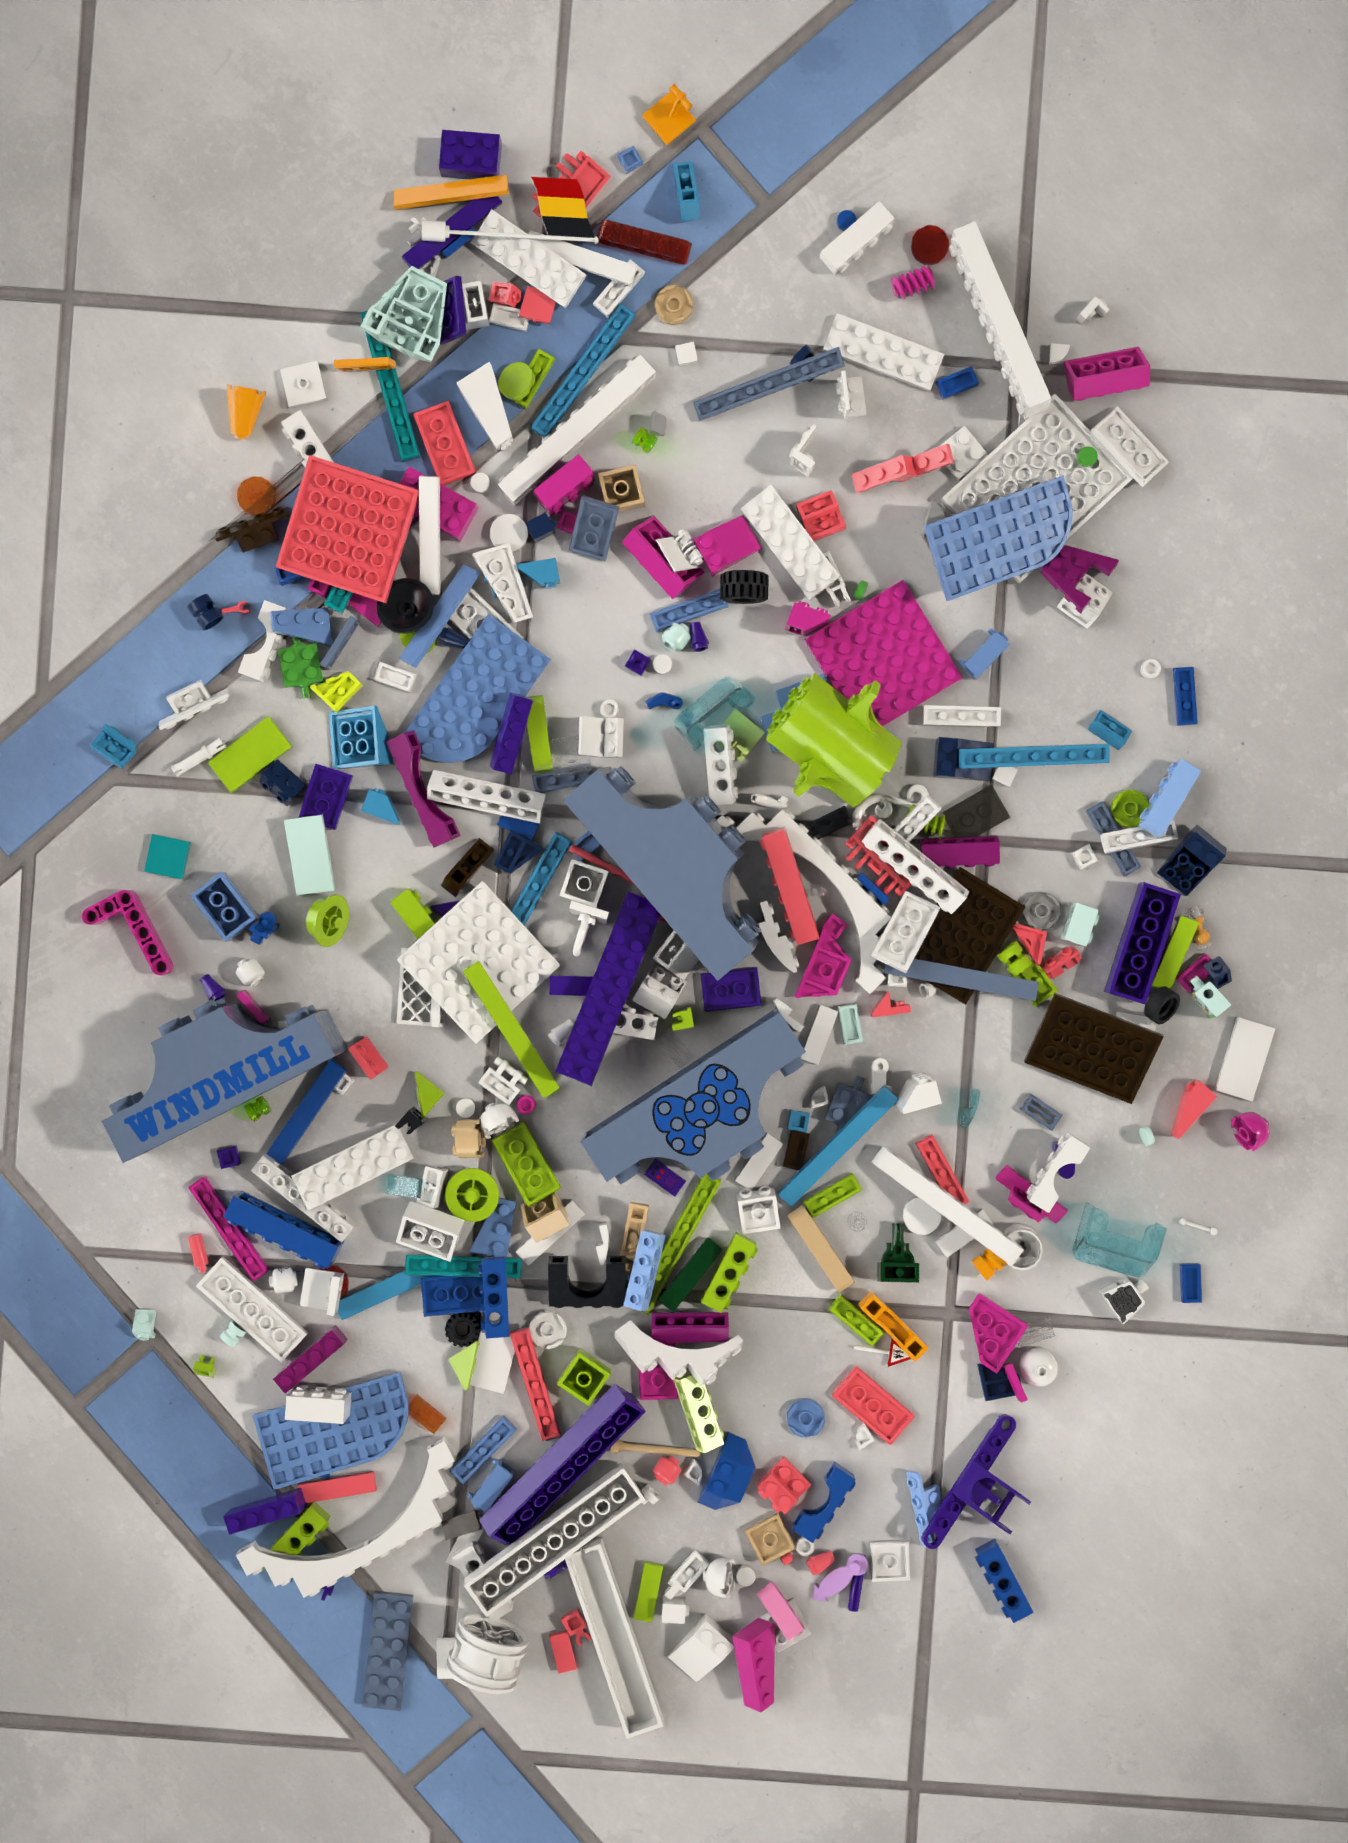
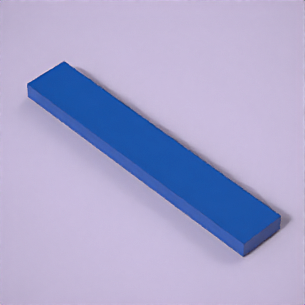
[266,1059,347,1165]

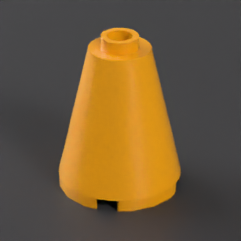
[227,384,266,440]

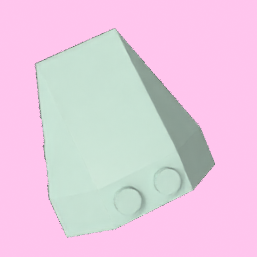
[360,266,447,362]

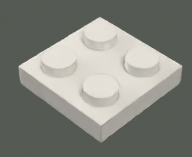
[940,426,988,481]

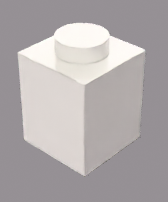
[662,1596,689,1624]

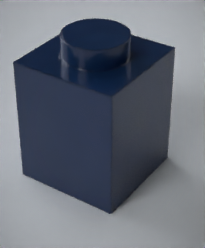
[525,512,557,543]

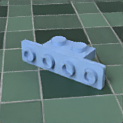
[906,1471,943,1547]

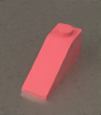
[1171,1079,1217,1139]

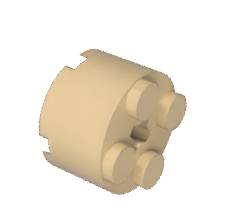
[451,1119,486,1158]

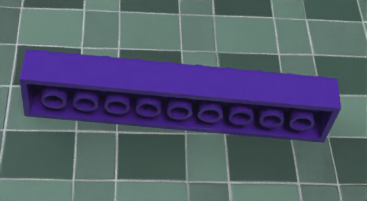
[555,891,661,1087]
[479,1384,646,1546]

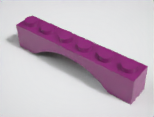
[386,730,461,848]

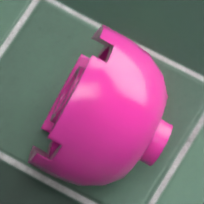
[1231,1112,1270,1151]

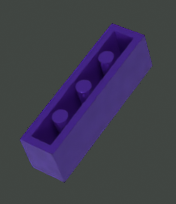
[489,692,533,775]
[223,1488,307,1535]

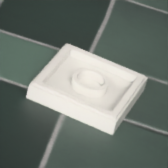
[870,1540,910,1582]

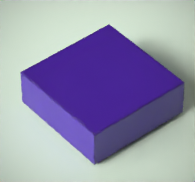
[217,1145,241,1169]

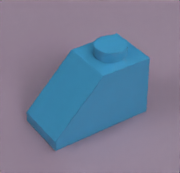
[517,558,560,589]
[361,788,401,825]

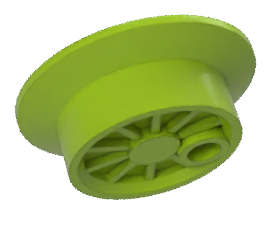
[306,894,349,947]
[445,1168,499,1222]

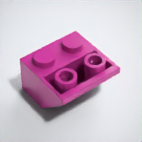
[785,601,831,636]

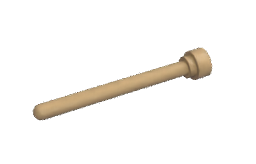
[610,1439,702,1457]

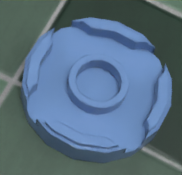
[787,1398,825,1438]

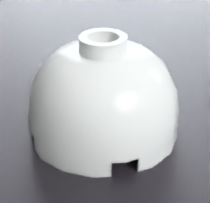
[480,1103,519,1139]
[1018,1347,1058,1387]
[703,1558,736,1599]

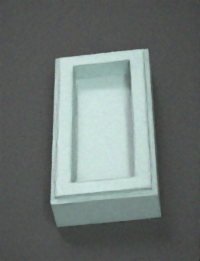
[838,1004,863,1045]

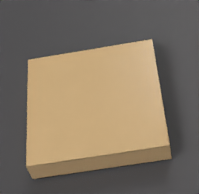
[745,1513,796,1566]

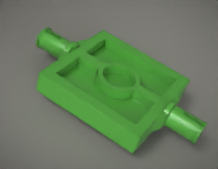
[278,637,324,699]

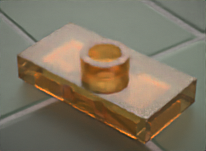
[409,1394,446,1434]

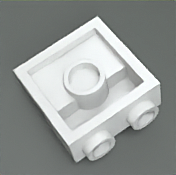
[736,1186,780,1234]

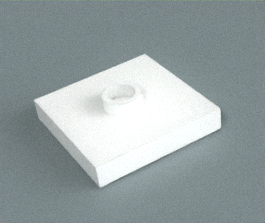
[280,361,327,408]

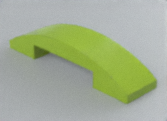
[527,695,554,774]

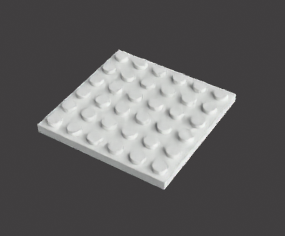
[397,881,560,1044]

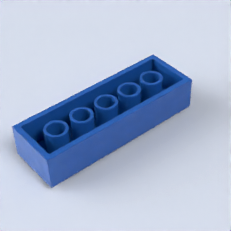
[223,1191,344,1269]

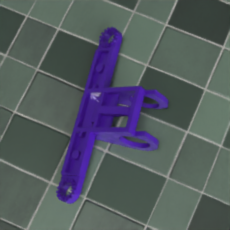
[921,1414,1031,1549]

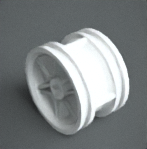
[445,1612,530,1694]

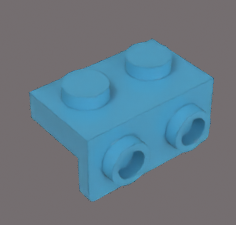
[90,724,137,769]

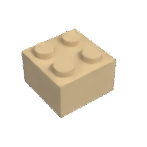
[598,464,645,513]

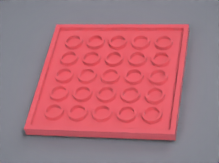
[276,455,419,603]

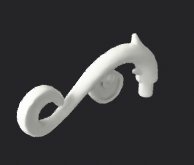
[852,784,929,830]

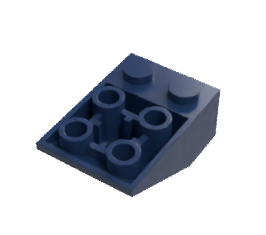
[1157,825,1227,896]

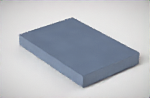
[569,496,620,561]

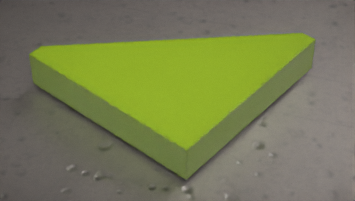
[414,1071,444,1119]
[448,1341,480,1391]

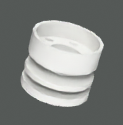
[1003,1223,1043,1270]

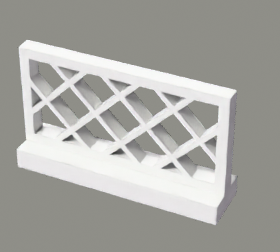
[397,947,445,1027]

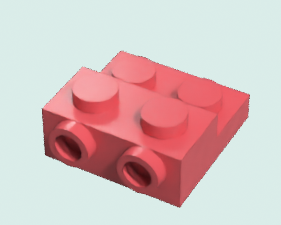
[757,1456,811,1514]

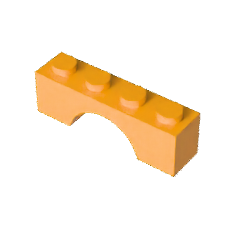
[858,1290,929,1362]

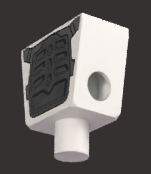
[1098,1278,1149,1324]

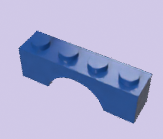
[792,1462,856,1543]

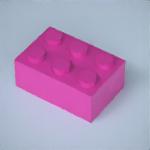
[533,454,595,516]

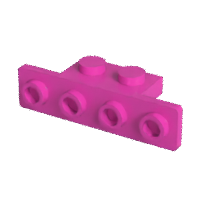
[995,1165,1068,1223]

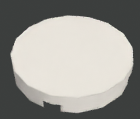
[490,514,528,552]
[902,1197,941,1235]
[529,1310,567,1349]

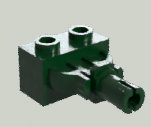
[877,1224,919,1283]

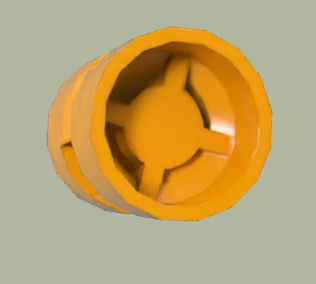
[971,1248,1008,1281]

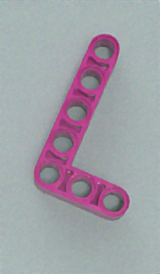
[82,890,174,976]

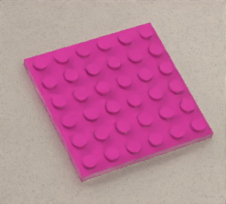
[804,580,963,726]

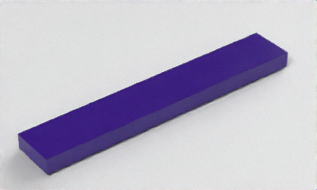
[402,196,502,269]

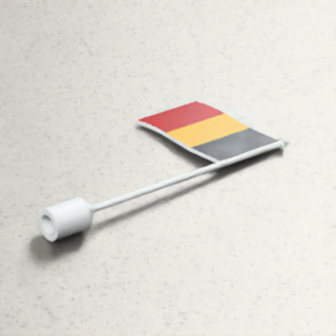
[422,177,599,244]

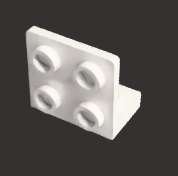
[836,371,867,419]
[789,424,817,477]
[1057,574,1113,629]
[578,716,624,758]
[300,1268,344,1316]

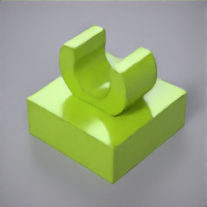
[193,1355,216,1378]

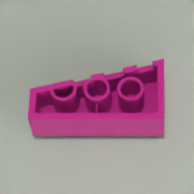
[732,1618,775,1712]

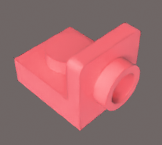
[488,282,521,308]

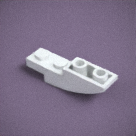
[757,901,800,973]

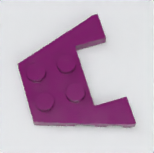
[1040,545,1119,614]

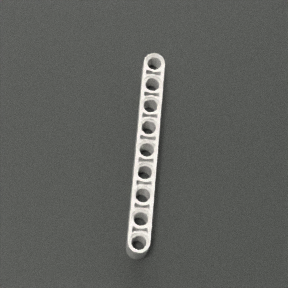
[872,1146,1024,1265]

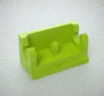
[672,1006,694,1031]

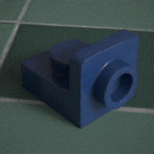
[1204,956,1232,989]

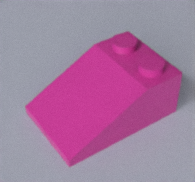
[693,515,762,577]

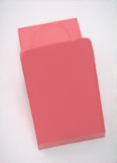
[871,991,911,1017]

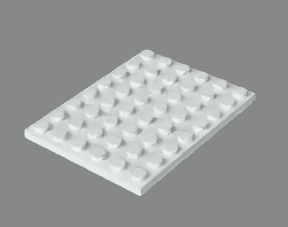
[941,394,1133,583]

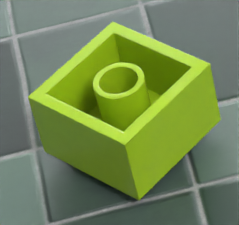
[557,1348,611,1406]

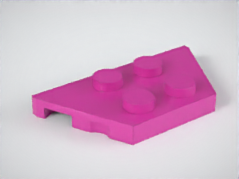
[795,929,852,998]

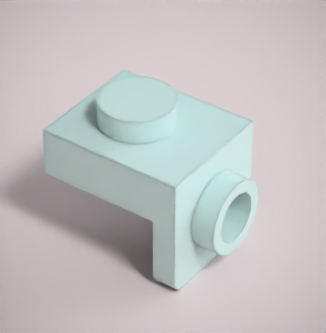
[132,1309,156,1341]

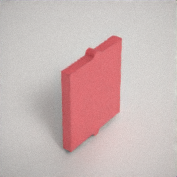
[519,286,556,325]

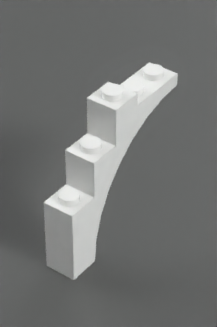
[614,1320,743,1387]

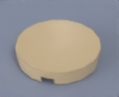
[655,285,693,325]

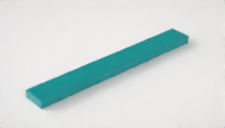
[360,311,421,462]

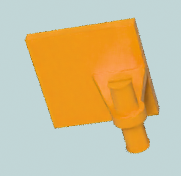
[642,84,696,146]

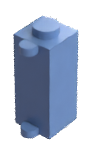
[958,628,1010,680]
[467,1458,515,1512]

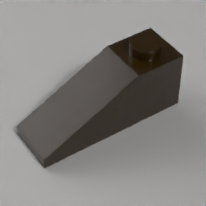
[441,838,494,898]

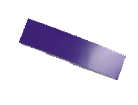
[549,975,593,996]

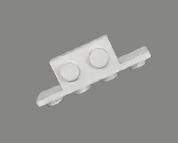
[159,680,230,730]

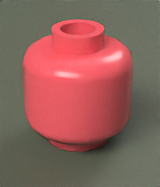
[653,1455,681,1486]

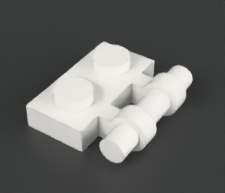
[478,1057,528,1105]

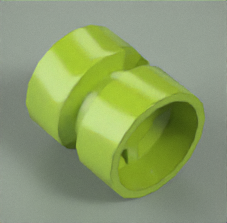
[996,941,1033,977]

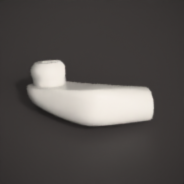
[751,793,788,809]

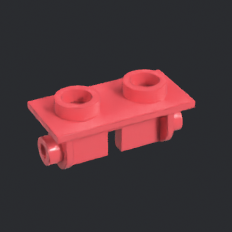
[1040,945,1082,979]

